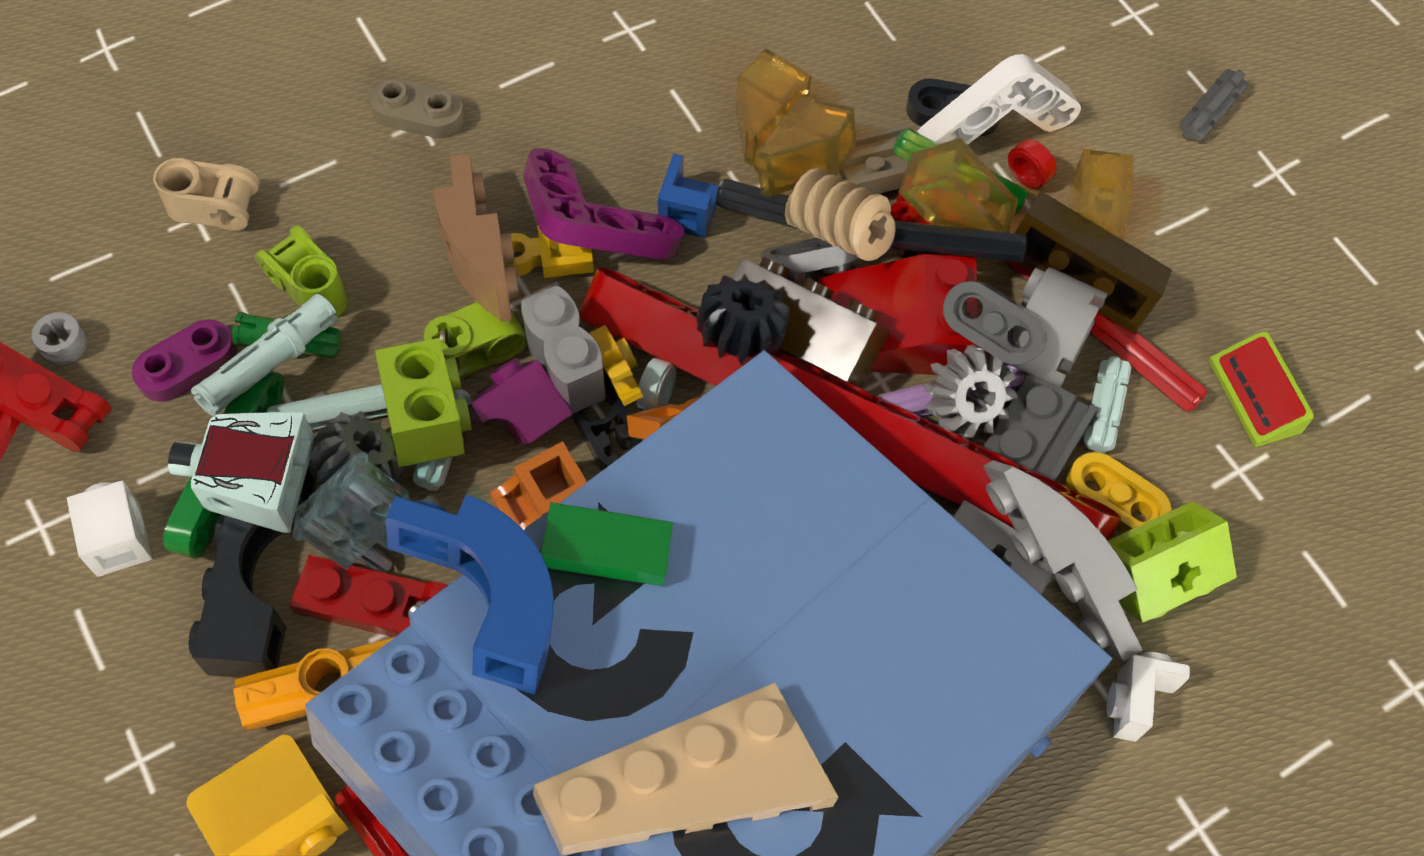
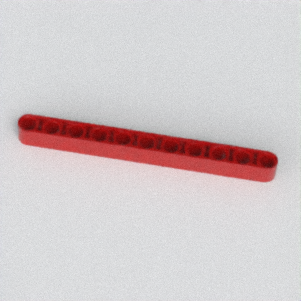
[579,267,1122,541]

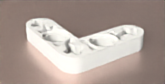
[917,54,1081,153]

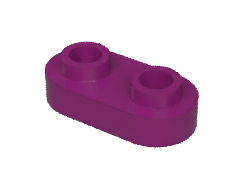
[132,319,237,402]

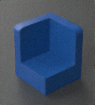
[658,154,719,238]

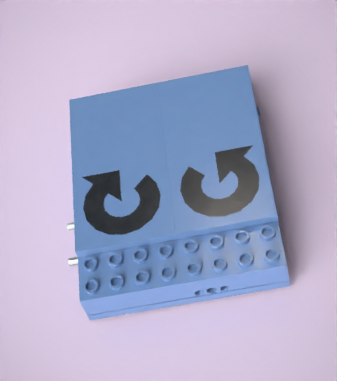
[305,350,1113,856]

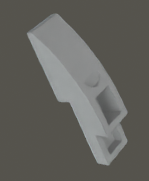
[983,460,1143,662]

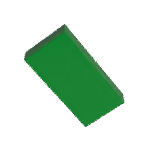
[541,502,673,586]

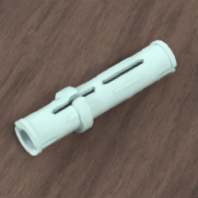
[191,294,338,416]

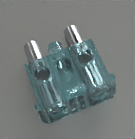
[293,452,409,573]

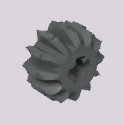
[308,411,405,506]

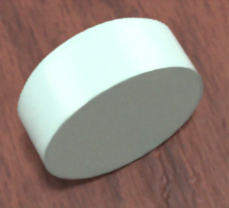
[636,358,676,410]

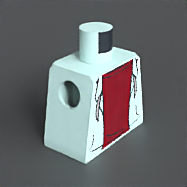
[168,412,315,533]

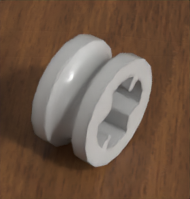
[31,312,88,365]

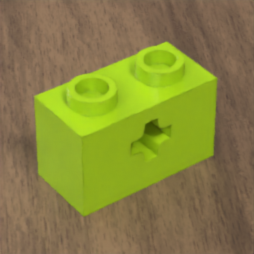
[1108,501,1237,623]

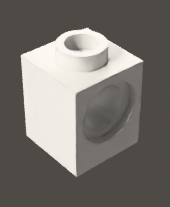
[66,480,153,577]

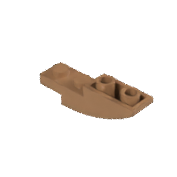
[433,153,520,322]

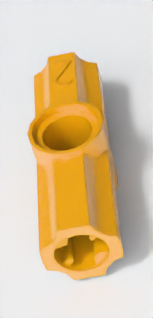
[233,637,394,732]

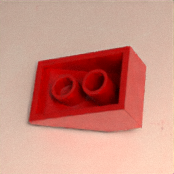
[816,254,979,375]

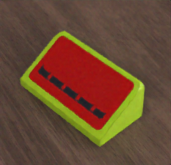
[1208,331,1314,448]

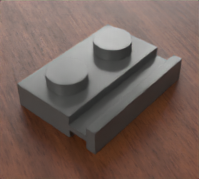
[984,373,1098,481]

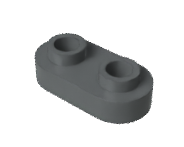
[760,238,859,283]
[943,281,1047,365]

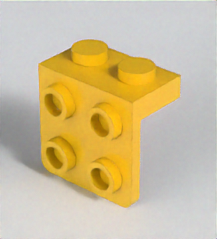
[186,735,349,856]

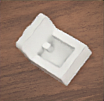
[1107,652,1190,742]

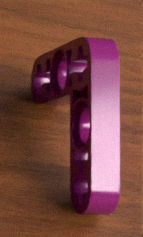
[523,148,685,260]

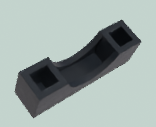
[188,466,318,678]

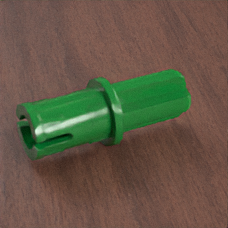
[232,311,342,358]

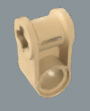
[153,158,260,231]

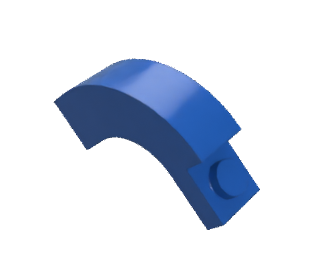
[386,494,554,695]

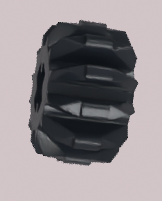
[696,274,789,364]

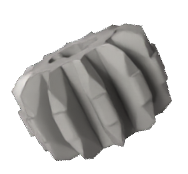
[923,345,1018,438]

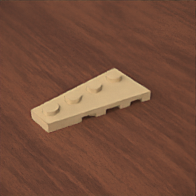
[533,682,838,856]

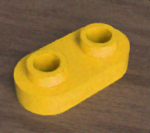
[1066,452,1172,534]

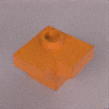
[490,441,587,529]

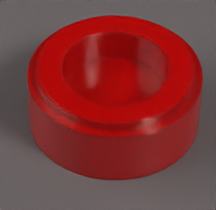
[1008,139,1057,189]

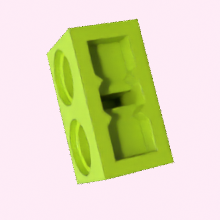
[375,338,472,467]

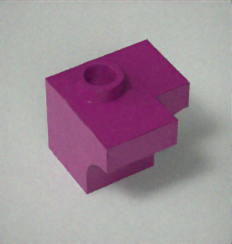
[466,358,573,444]

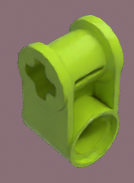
[254,225,348,316]
[423,301,528,381]

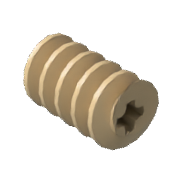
[785,168,896,261]

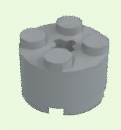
[1007,267,1108,388]

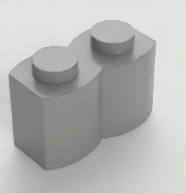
[521,285,606,413]

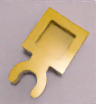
[506,225,594,278]
[589,325,644,406]

